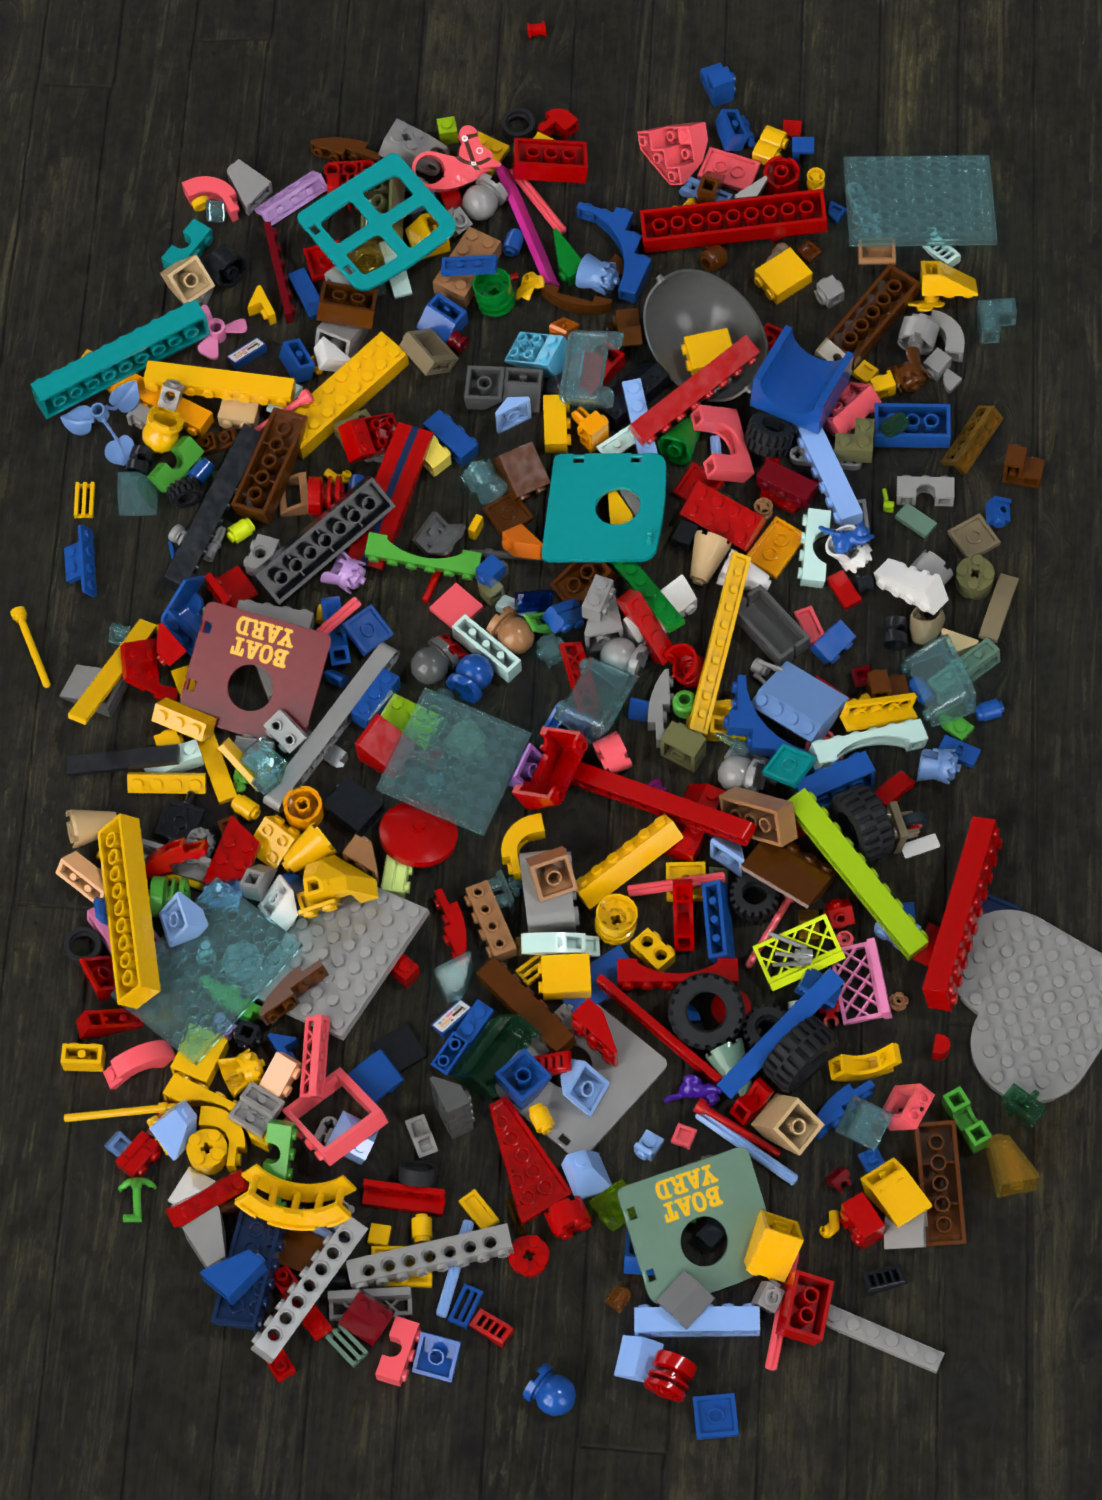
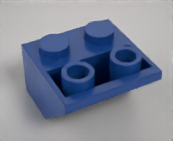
[416,292,468,345]

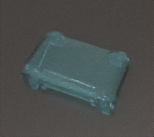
[559,330,624,410]
[901,634,976,727]
[553,657,637,745]

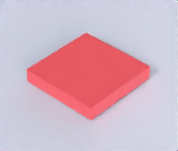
[429,583,484,629]

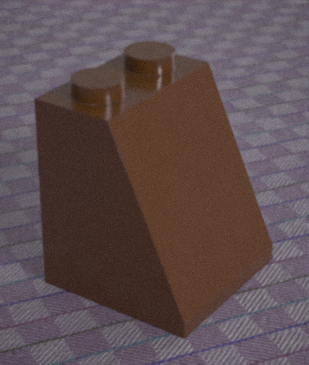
[490,442,551,501]

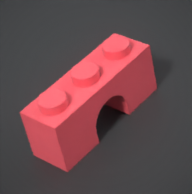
[375,1316,421,1387]

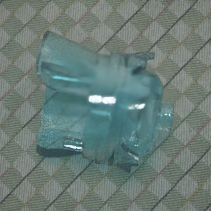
[460,459,507,505]

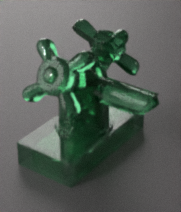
[1001,1083,1047,1128]

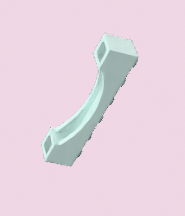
[808,719,928,771]

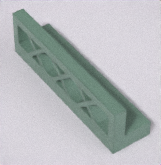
[928,637,1000,705]

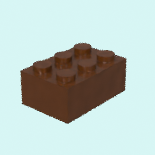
[316,280,378,329]

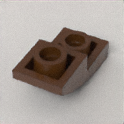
[197,427,237,456]

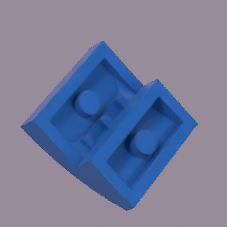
[348,1049,405,1104]

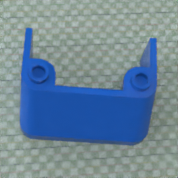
[161,575,212,657]

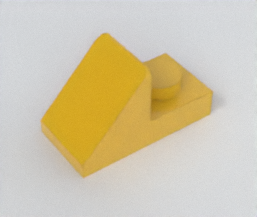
[248,285,277,325]

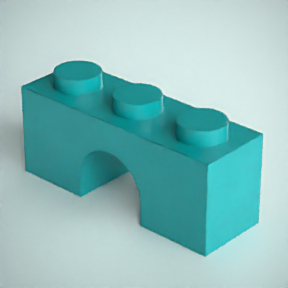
[161,219,213,269]

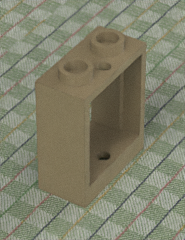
[399,328,459,376]

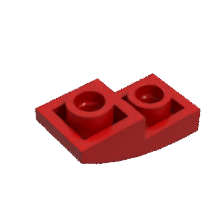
[436,179,464,211]
[875,771,916,808]
[913,923,940,966]
[265,1334,297,1383]

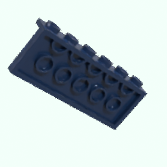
[211,1209,289,1335]

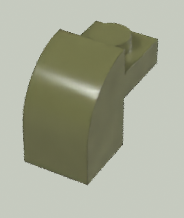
[477,560,509,607]

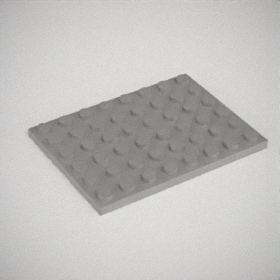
[246,888,430,1041]

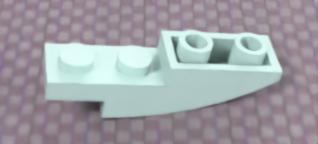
[521,932,600,958]

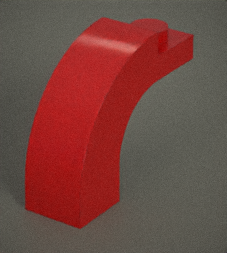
[672,879,694,951]

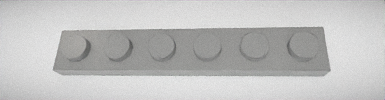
[826,1304,945,1374]

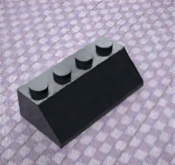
[590,361,670,431]

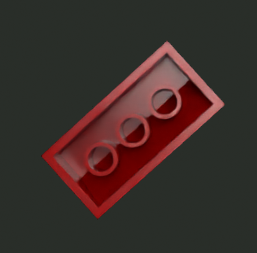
[513,138,588,183]
[663,783,725,862]

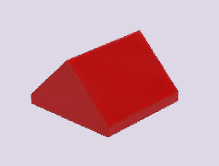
[79,955,116,1003]

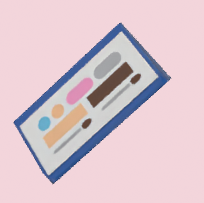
[226,337,267,370]
[430,999,472,1039]

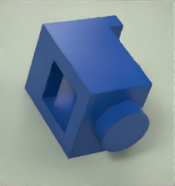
[985,496,1012,528]

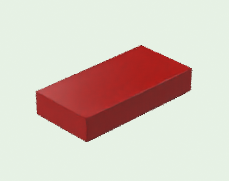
[826,570,862,611]

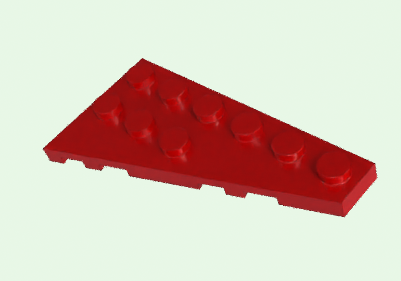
[489,1096,573,1226]

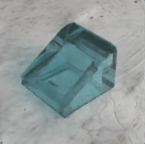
[206,200,226,223]

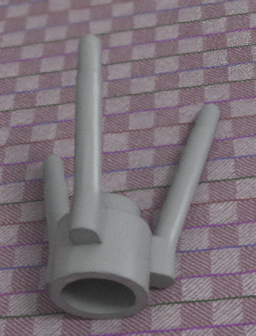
[751,657,783,684]
[768,932,813,967]

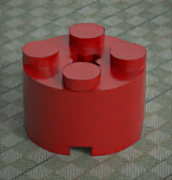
[763,156,800,195]
[544,1196,592,1241]

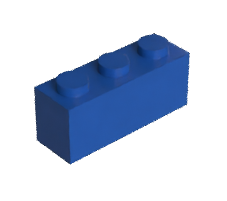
[423,409,479,467]
[351,667,401,729]

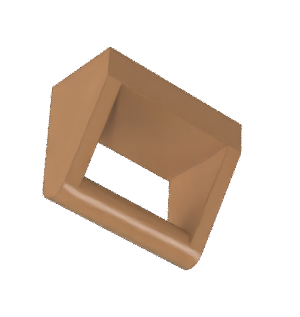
[858,238,896,265]
[279,472,309,517]

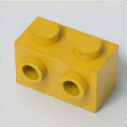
[61,1043,106,1072]

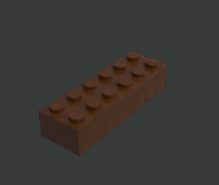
[827,264,920,371]

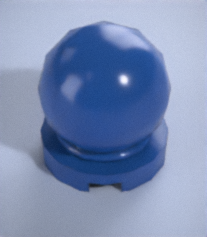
[446,653,494,703]
[523,1363,577,1416]

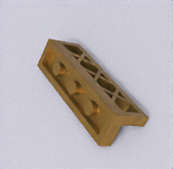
[940,405,1004,475]

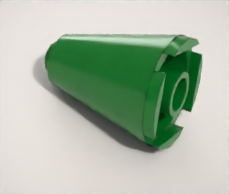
[658,415,701,465]

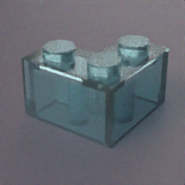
[976,297,1017,344]
[241,737,288,796]

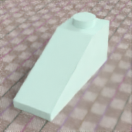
[379,241,412,299]
[144,739,204,773]

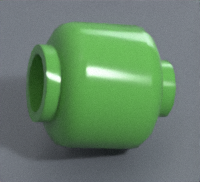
[672,690,695,719]

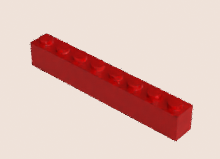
[628,335,760,446]

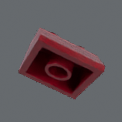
[338,1288,395,1346]

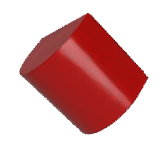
[932,1034,950,1061]

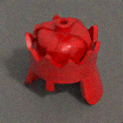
[665,643,705,688]

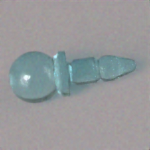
[715,732,749,756]

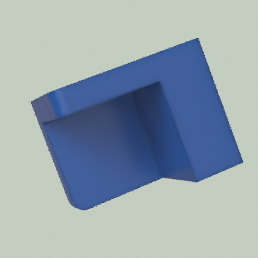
[792,137,814,162]

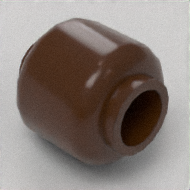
[701,244,728,272]

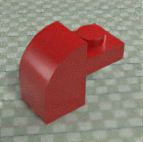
[537,108,579,140]
[729,1077,774,1126]

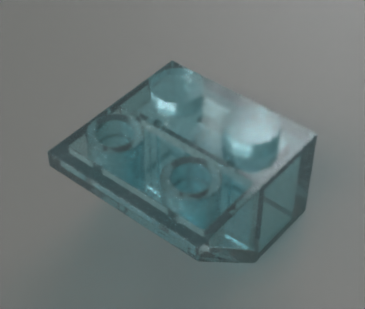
[835,1095,893,1151]

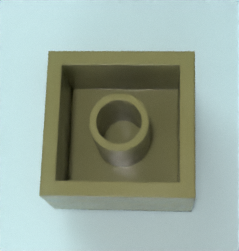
[660,721,706,773]

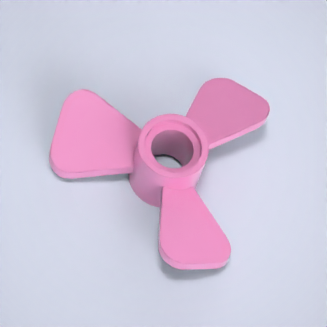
[198,305,247,360]

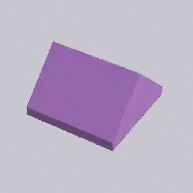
[508,743,542,788]

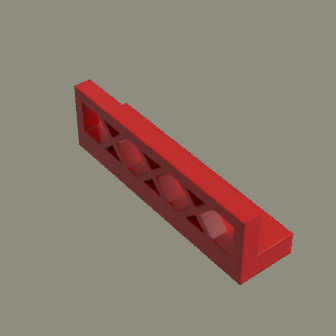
[559,642,602,718]
[362,1179,446,1217]

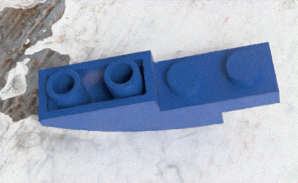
[431,999,495,1076]
[813,1079,875,1140]

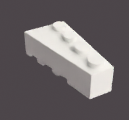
[873,558,949,615]

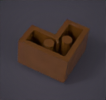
[612,308,642,348]
[1002,444,1045,488]
[866,669,909,706]

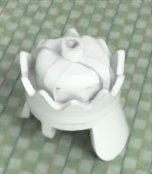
[825,524,872,573]

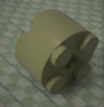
[955,554,995,600]

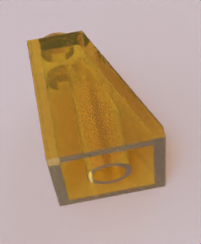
[986,1134,1040,1198]

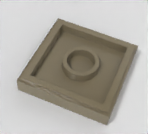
[947,513,1001,558]

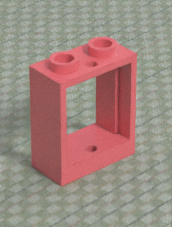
[876,1083,935,1131]

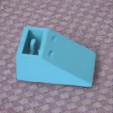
[504,331,574,378]

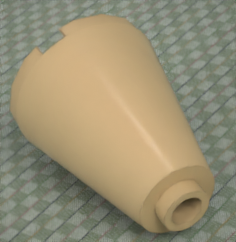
[690,530,732,586]
[66,809,117,848]

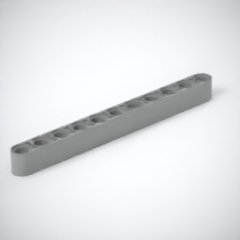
[263,642,400,813]

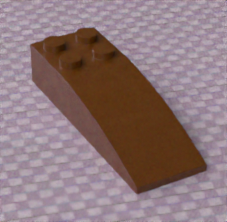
[231,407,308,524]
[913,1120,967,1247]

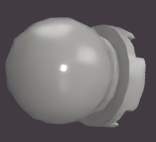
[462,173,508,221]
[600,637,649,683]
[718,755,766,792]

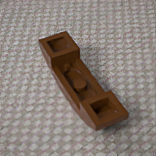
[541,283,613,315]

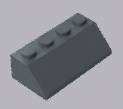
[430,1076,475,1140]

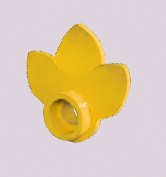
[515,272,545,301]
[908,296,945,312]

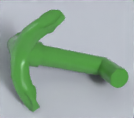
[118,1177,157,1223]

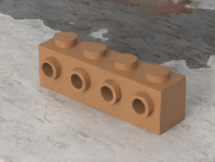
[464,880,517,962]

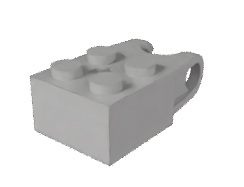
[378,119,450,176]

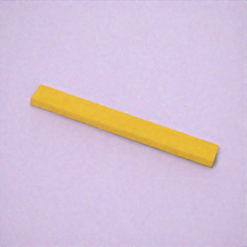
[68,619,157,725]
[171,665,237,805]

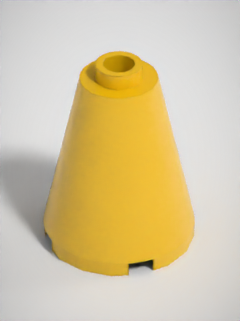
[281,822,337,873]

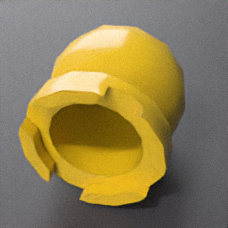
[142,406,185,454]

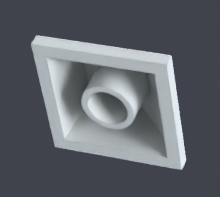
[258,874,298,932]
[168,1166,215,1205]

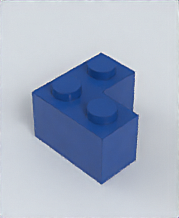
[700,62,736,107]

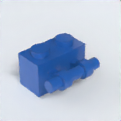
[714,109,756,151]

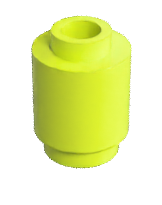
[226,518,256,544]

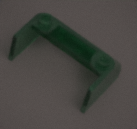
[451,1014,543,1098]

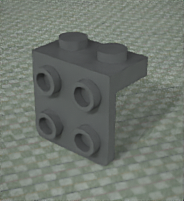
[412,512,466,555]

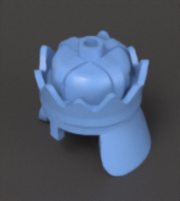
[576,253,620,295]
[917,748,961,784]

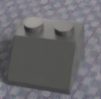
[464,366,505,410]

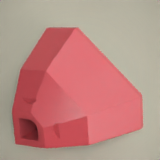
[638,122,708,185]

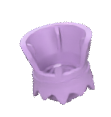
[320,551,366,594]

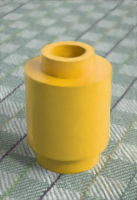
[231,794,261,821]
[528,1103,555,1135]
[411,1213,432,1244]

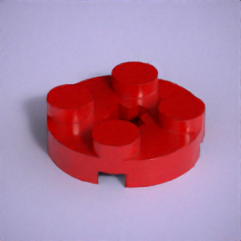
[508,1235,550,1277]

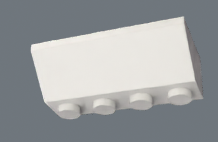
[623,574,697,648]

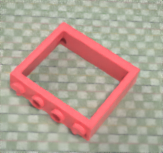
[282,1067,388,1166]

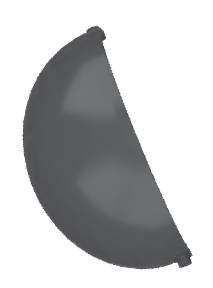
[643,269,769,402]

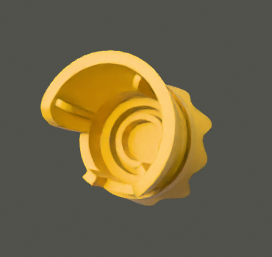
[217,1048,266,1098]

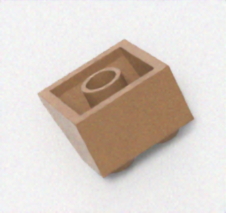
[342,834,380,887]
[525,846,578,902]

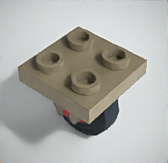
[886,801,929,854]

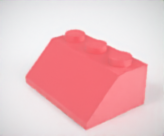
[823,382,882,436]

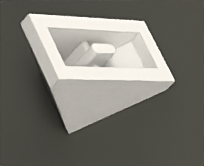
[313,336,351,372]

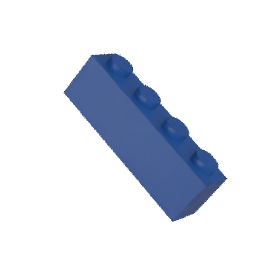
[701,880,735,963]

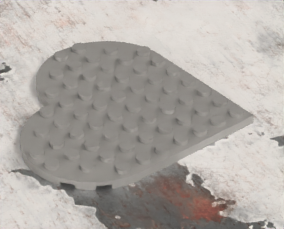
[957,910,1102,1104]

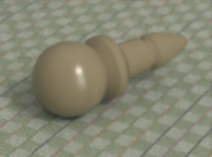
[766,242,789,262]

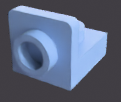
[634,1129,664,1162]

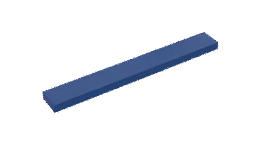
[716,968,845,1099]

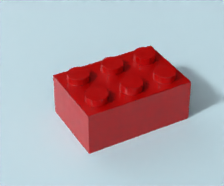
[775,1269,835,1346]

